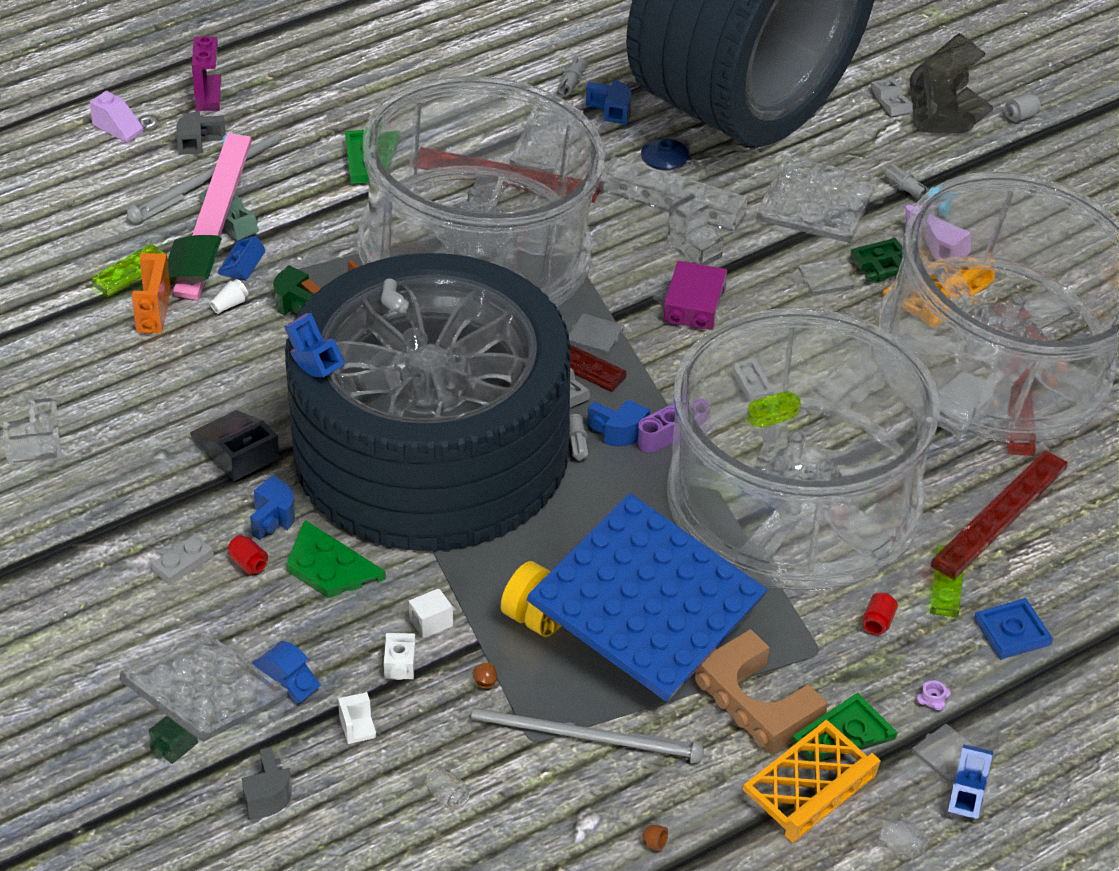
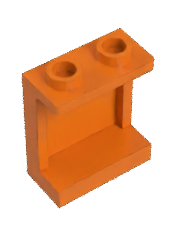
[132,253,171,333]

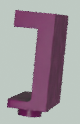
[192,36,222,111]
[664,260,727,330]

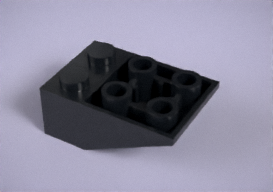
[190,410,280,481]

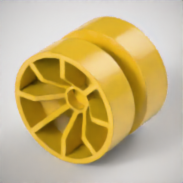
[501,561,561,637]

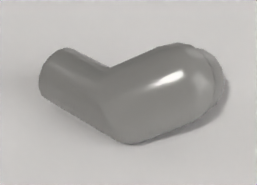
[381,279,409,313]

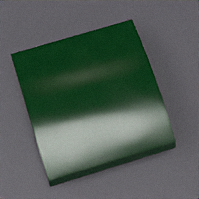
[167,235,222,285]

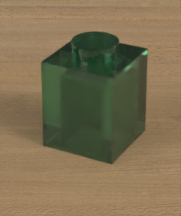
[149,709,198,764]

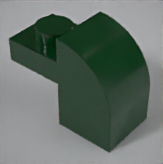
[273,265,313,316]

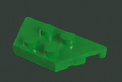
[286,520,386,598]

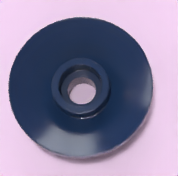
[641,138,689,170]

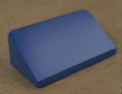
[218,236,265,280]

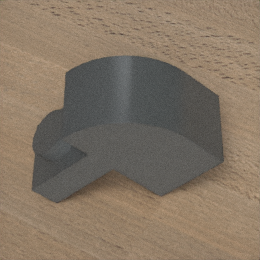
[176,111,226,155]
[241,747,292,820]

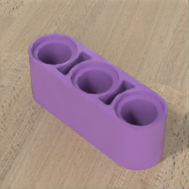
[637,396,705,453]

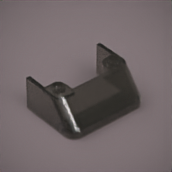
[909,32,993,134]

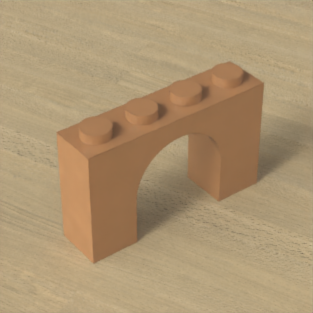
[695,629,828,755]

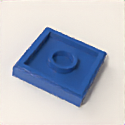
[974,598,1053,660]

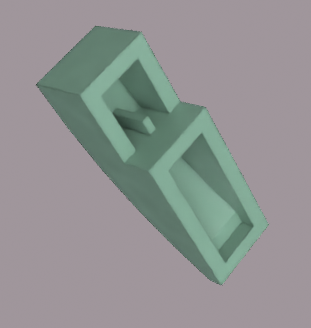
[198,191,259,241]

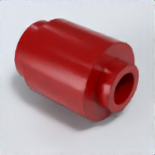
[227,535,268,575]
[862,593,898,635]

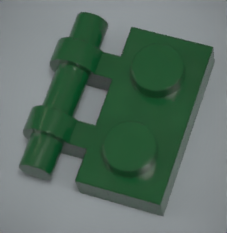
[850,238,914,283]

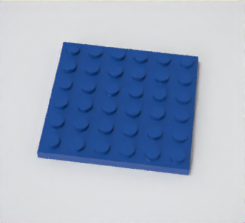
[527,493,767,702]

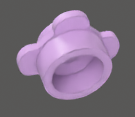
[917,680,951,710]

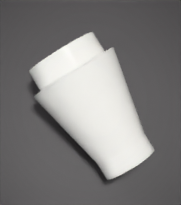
[209,279,249,314]

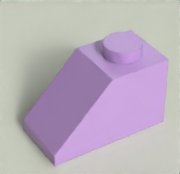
[90,91,144,143]

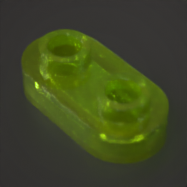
[746,391,801,427]

